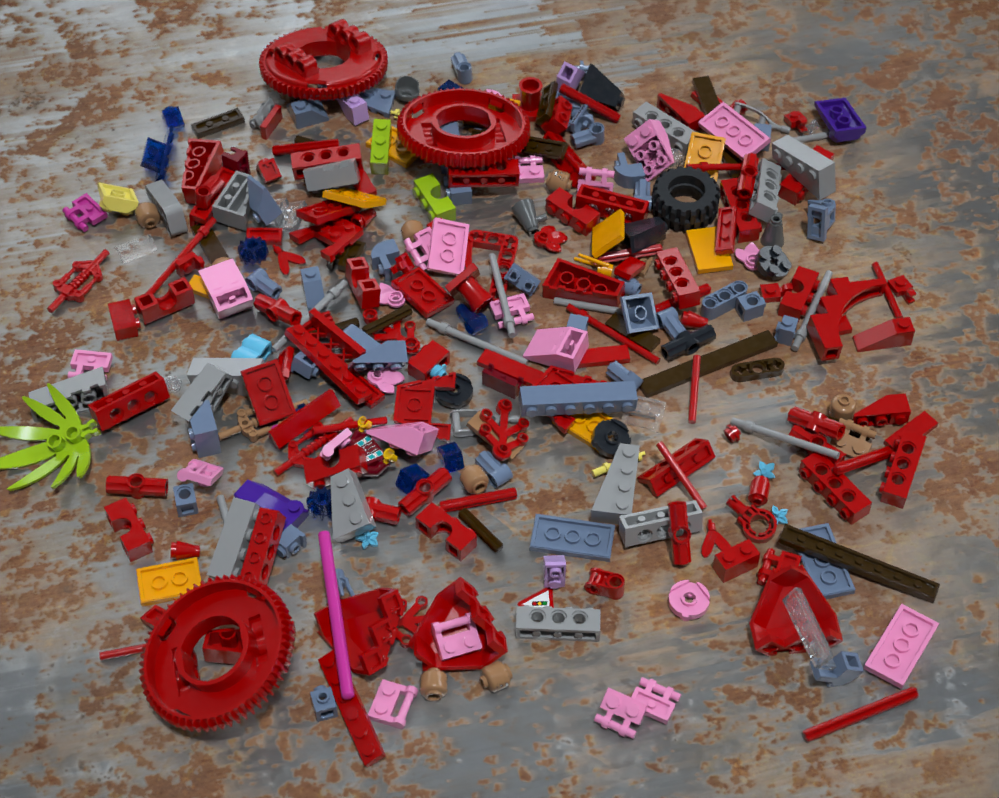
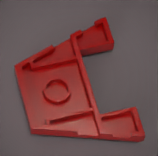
[289,217,364,262]
[532,365,607,434]
[393,372,456,443]

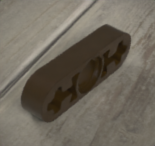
[730,358,785,382]

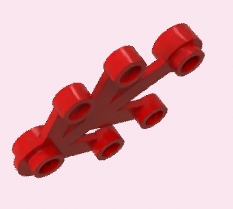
[363,308,421,354]
[478,399,529,461]
[395,596,428,649]

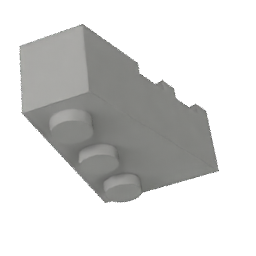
[303,158,360,193]
[171,363,234,422]

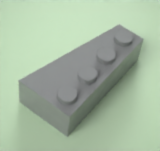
[772,135,836,200]
[187,358,265,397]
[28,366,109,422]
[591,443,640,525]
[207,497,261,579]

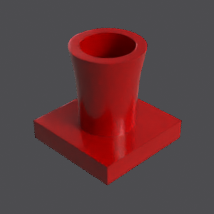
[512,77,543,122]
[445,263,494,314]

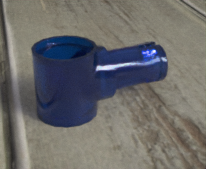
[456,304,489,336]

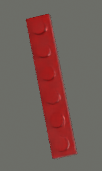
[284,324,373,405]
[318,649,386,767]

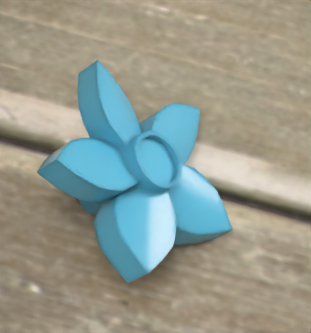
[753,461,775,479]
[772,505,788,527]
[355,531,379,550]

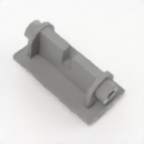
[249,97,275,129]

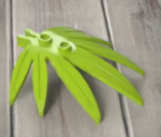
[0,383,101,491]

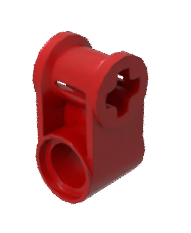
[584,567,625,600]

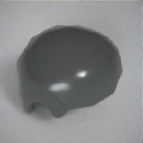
[395,76,420,102]

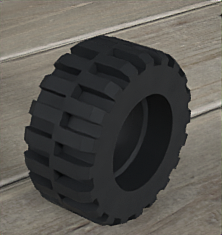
[651,166,720,233]

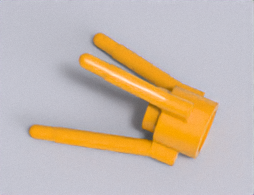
[573,253,613,277]

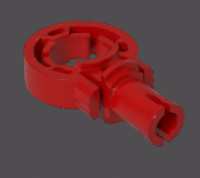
[726,495,777,544]

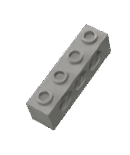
[632,102,695,157]
[749,158,782,222]
[619,500,703,547]
[516,605,600,642]

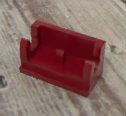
[221,147,251,175]
[482,363,524,399]

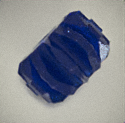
[237,236,269,266]
[306,485,332,520]

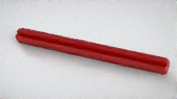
[802,687,919,742]

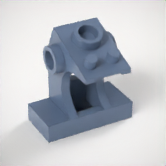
[807,198,836,242]

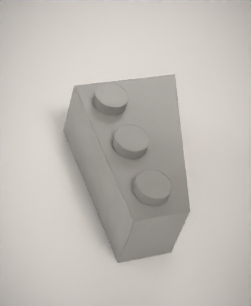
[212,171,252,231]
[330,468,377,543]

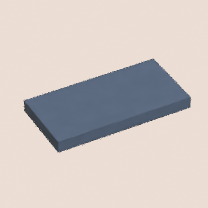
[530,514,615,562]
[795,523,855,599]

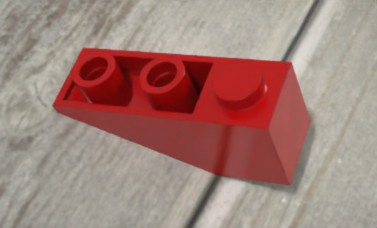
[852,393,911,427]

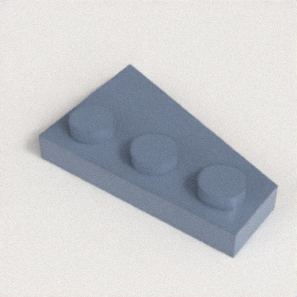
[359,88,396,119]

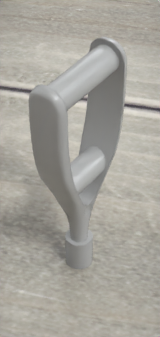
[734,102,791,134]
[450,409,520,437]

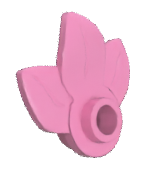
[735,242,759,270]
[379,283,405,308]
[367,368,405,394]

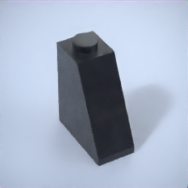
[580,64,625,111]
[621,216,668,253]

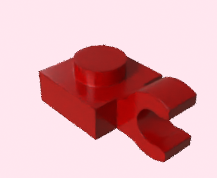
[784,111,808,132]
[390,252,415,274]
[887,275,916,304]
[760,283,793,303]

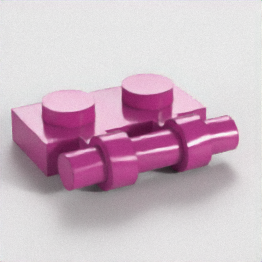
[62,193,108,232]

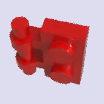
[757,548,802,585]

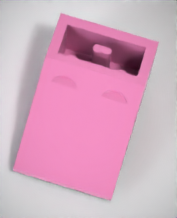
[624,119,674,182]
[198,258,253,319]
[522,327,589,373]
[366,422,439,456]

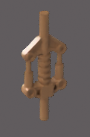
[218,399,308,442]

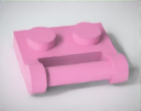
[319,428,352,461]
[177,459,224,487]
[431,612,482,661]
[368,679,419,729]

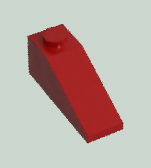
[657,93,705,132]
[852,317,915,353]

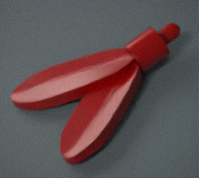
[272,245,306,275]
[701,519,731,558]

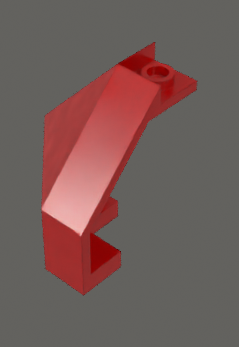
[749,565,843,656]
[407,576,508,671]
[313,587,405,676]

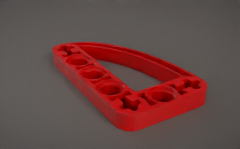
[465,230,519,305]

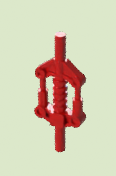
[47,249,110,313]
[273,417,354,477]

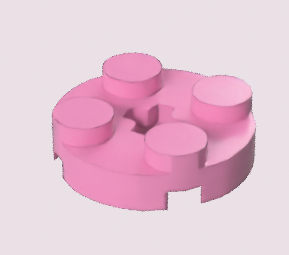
[668,580,710,621]

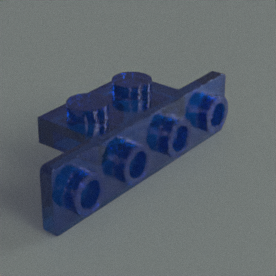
[140,126,175,182]

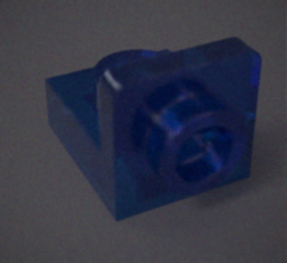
[162,106,185,131]
[436,441,465,473]
[395,463,430,494]

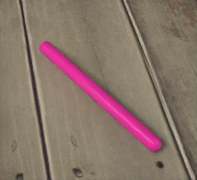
[318,531,354,700]

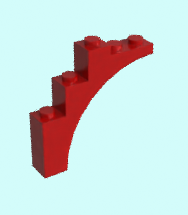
[807,277,887,361]

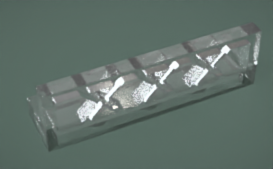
[782,587,836,671]

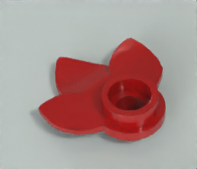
[533,226,568,252]

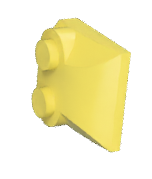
[97,182,139,216]

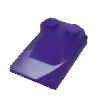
[814,98,867,142]
[234,480,309,530]

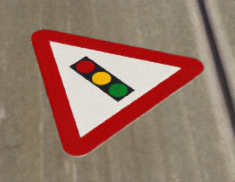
[518,587,554,608]

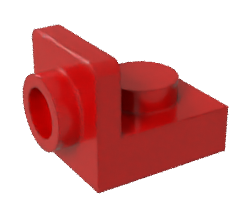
[256,158,282,184]
[175,251,205,277]
[140,604,176,639]

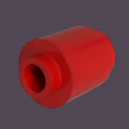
[748,475,771,506]

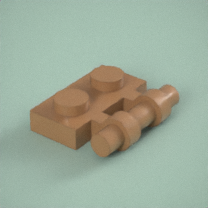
[829,418,877,458]

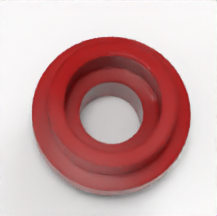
[723,424,741,443]

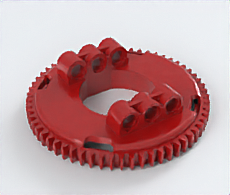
[259,19,388,102]
[397,87,530,169]
[139,574,295,733]

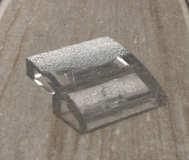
[261,198,307,231]

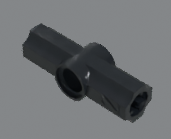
[660,324,716,361]

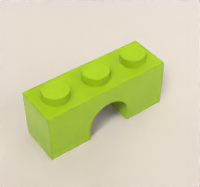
[370,119,392,175]
[412,173,456,221]

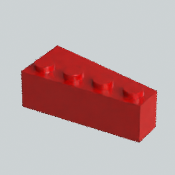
[181,138,224,204]
[542,258,625,307]
[202,621,296,670]

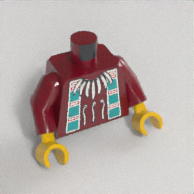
[345,416,398,478]

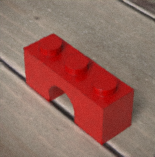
[545,187,600,236]
[345,257,381,309]
[778,266,821,322]
[134,277,195,324]
[303,444,368,490]
[104,497,154,562]
[415,502,477,561]

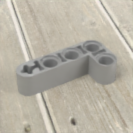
[145,180,188,237]

